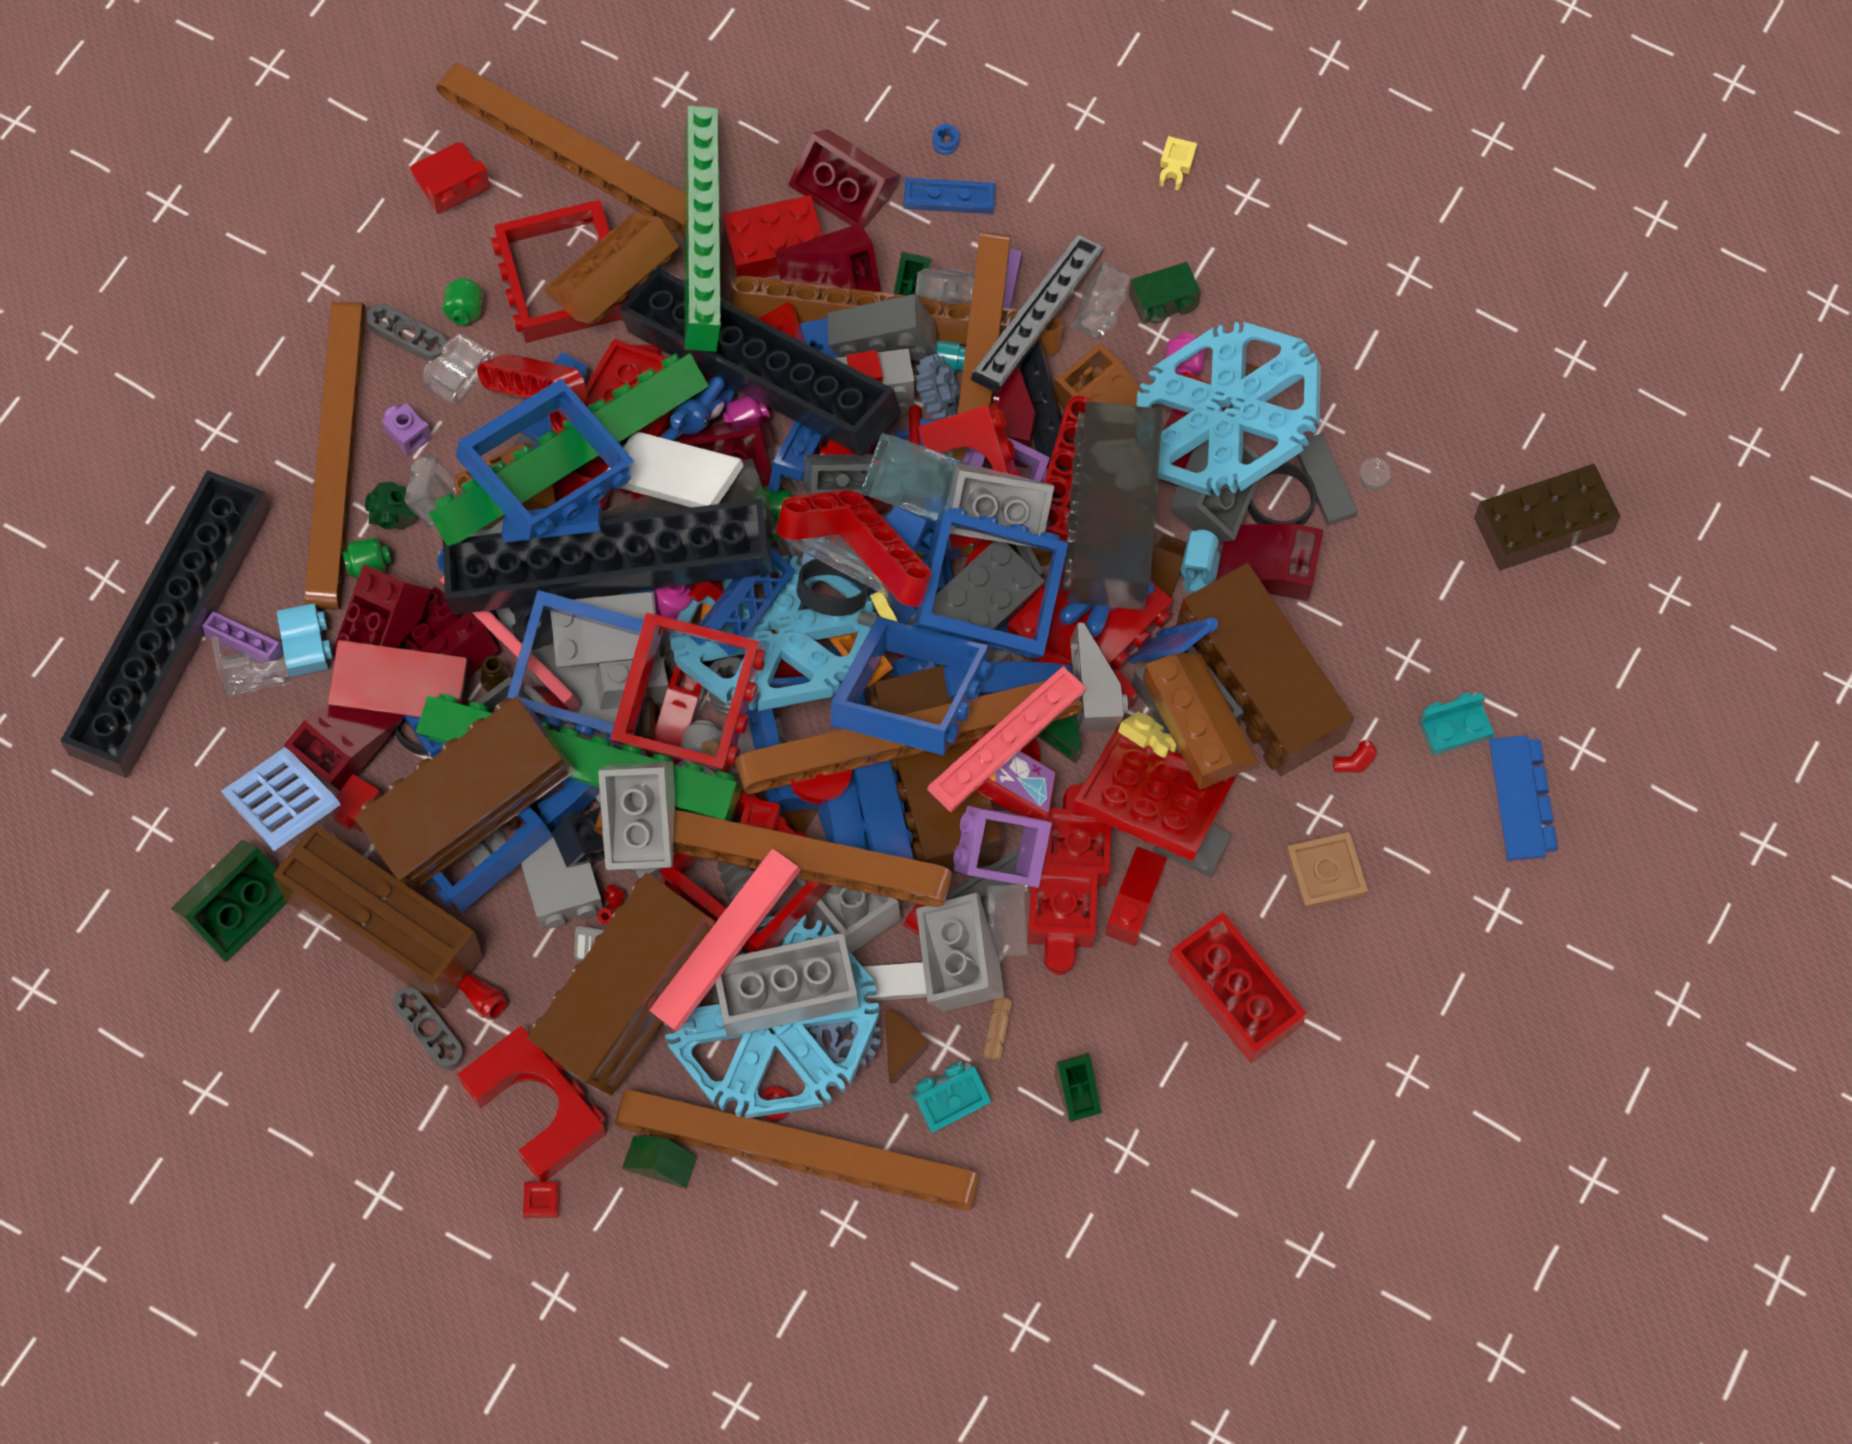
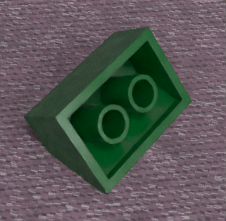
[170,840,287,962]

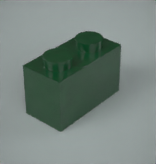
[1128,261,1201,325]

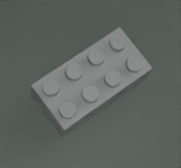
[715,933,860,1037]

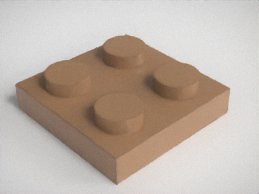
[1286,832,1368,910]

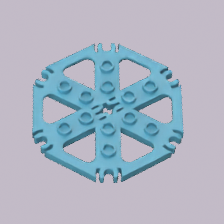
[1134,322,1321,496]
[670,555,877,711]
[664,915,879,1118]

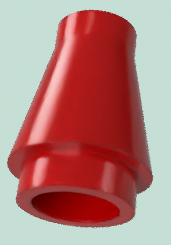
[458,974,507,1020]

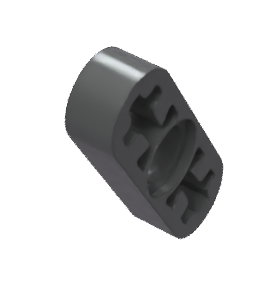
[367,304,448,363]
[393,987,464,1071]

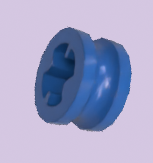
[932,124,959,155]

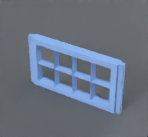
[221,747,341,851]

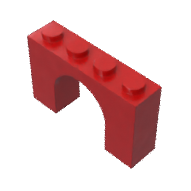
[918,404,1022,549]
[456,1025,606,1182]

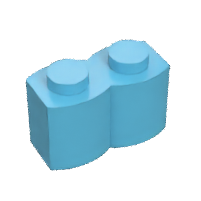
[1181,529,1221,593]
[277,603,333,677]

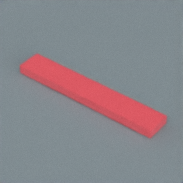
[440,576,581,712]
[927,666,1087,812]
[649,848,801,1032]

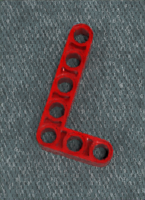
[477,353,589,433]
[1044,395,1124,560]
[776,490,931,606]

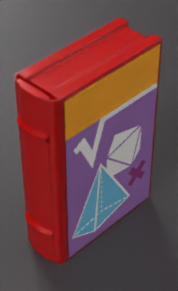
[972,731,1057,820]

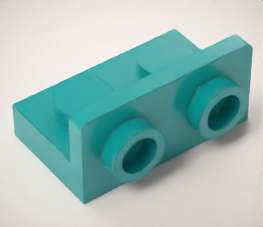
[1419,693,1494,756]
[909,1061,991,1133]

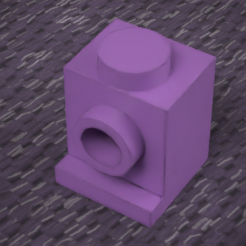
[381,403,432,457]

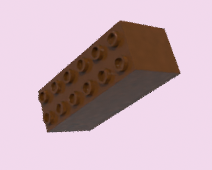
[1176,563,1354,777]
[869,665,1002,875]
[354,696,576,890]
[273,823,483,1009]
[527,872,717,1096]

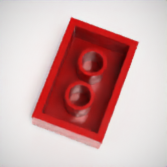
[722,195,822,278]

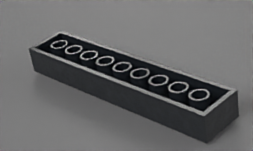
[619,268,901,456]
[60,470,270,778]
[442,498,773,615]

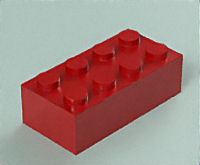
[1168,912,1307,1064]

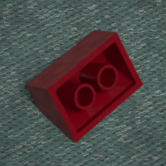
[788,129,900,228]
[674,415,775,494]

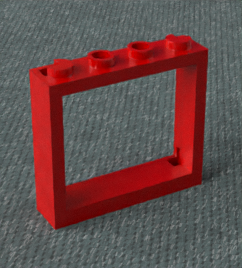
[491,199,629,343]
[610,612,766,773]
[659,791,832,953]

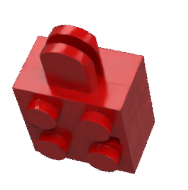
[1042,784,1111,887]
[1027,869,1098,975]

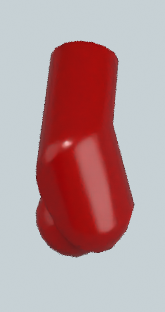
[1333,740,1377,773]
[597,884,626,924]

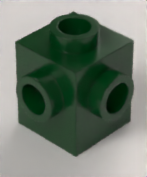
[365,482,416,530]

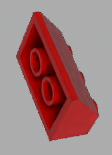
[1007,559,1094,661]

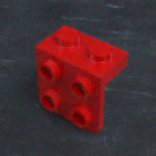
[410,142,490,214]

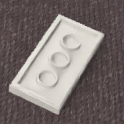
[608,431,743,508]

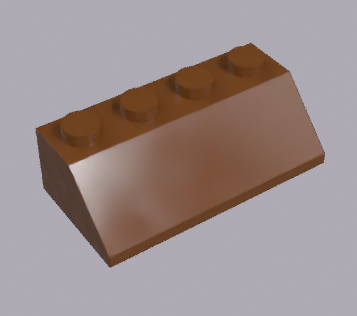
[544,213,679,323]
[1143,653,1259,790]

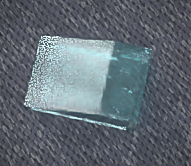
[860,433,969,520]

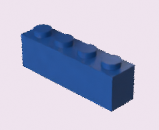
[852,761,916,860]

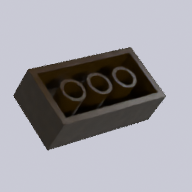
[1474,463,1621,571]

